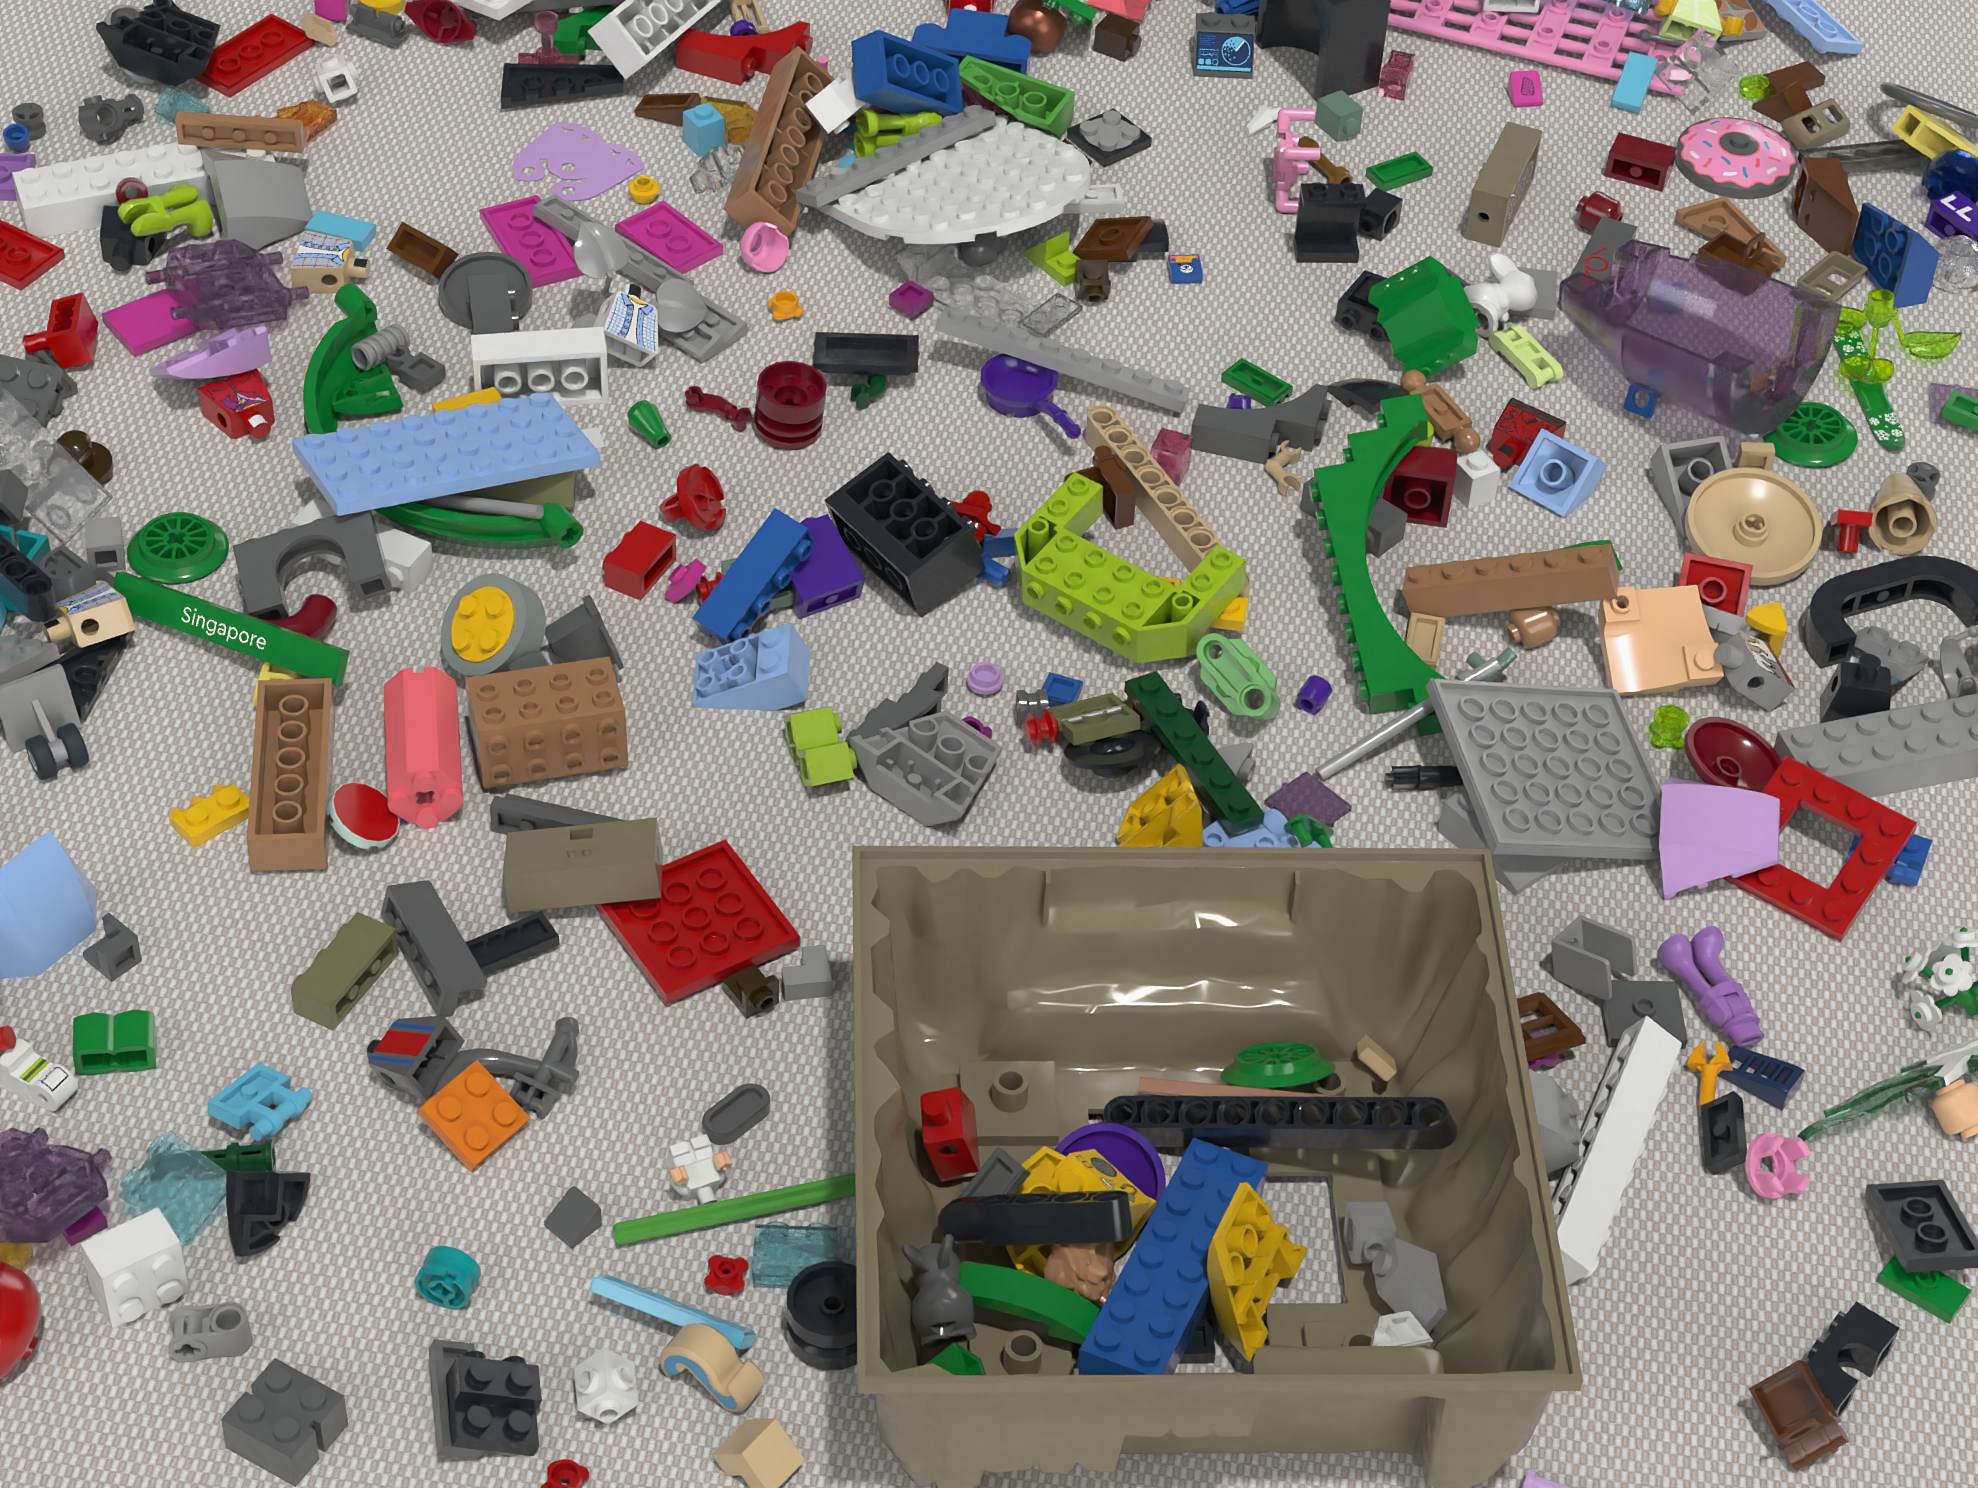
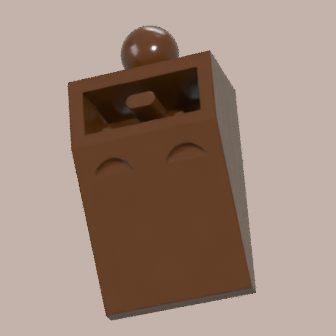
[1791,158,1859,257]

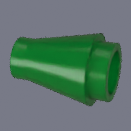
[627,400,671,449]

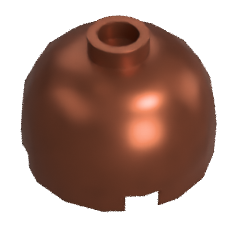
[1008,0,1068,54]

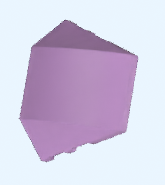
[149,324,272,380]
[1659,776,1780,900]

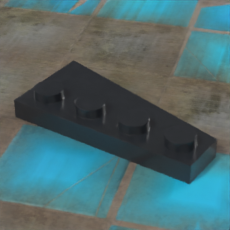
[500,63,624,109]

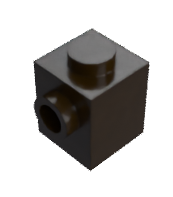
[1094,12,1142,62]

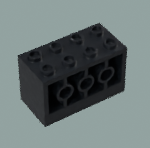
[824,452,986,618]

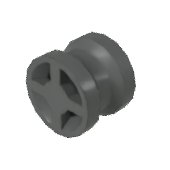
[12,102,47,141]
[1906,462,1940,502]
[1016,689,1048,725]

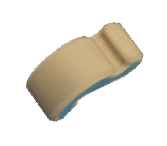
[660,1323,765,1412]

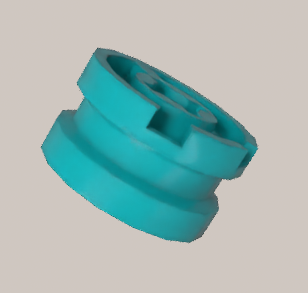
[414,1246,481,1309]

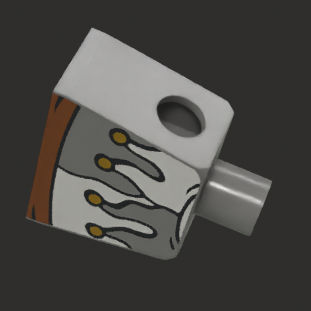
[1714,632,1796,712]

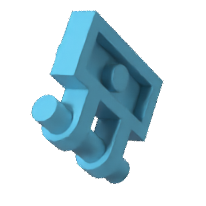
[208,1063,313,1141]

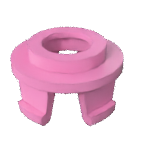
[1745,1133,1811,1199]

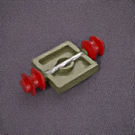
[1022,692,1144,748]

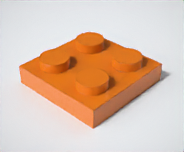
[416,1060,531,1171]

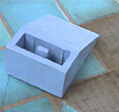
[692,623,810,711]

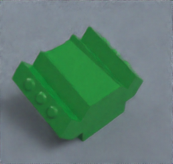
[1368,255,1480,379]

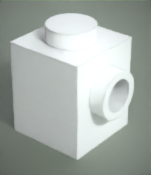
[1453,450,1501,509]

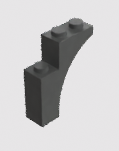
[1189,384,1332,465]

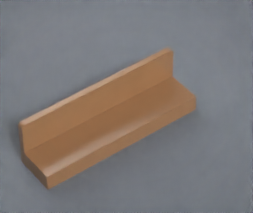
[175,111,309,153]

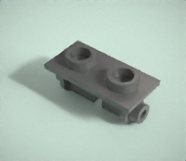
[345,2,412,46]

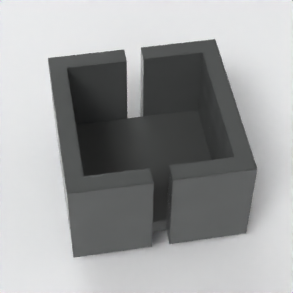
[221,1358,348,1487]

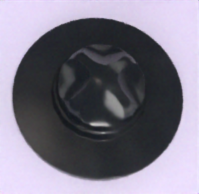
[1064,730,1161,779]

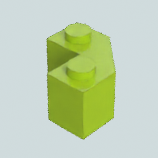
[783,706,857,786]

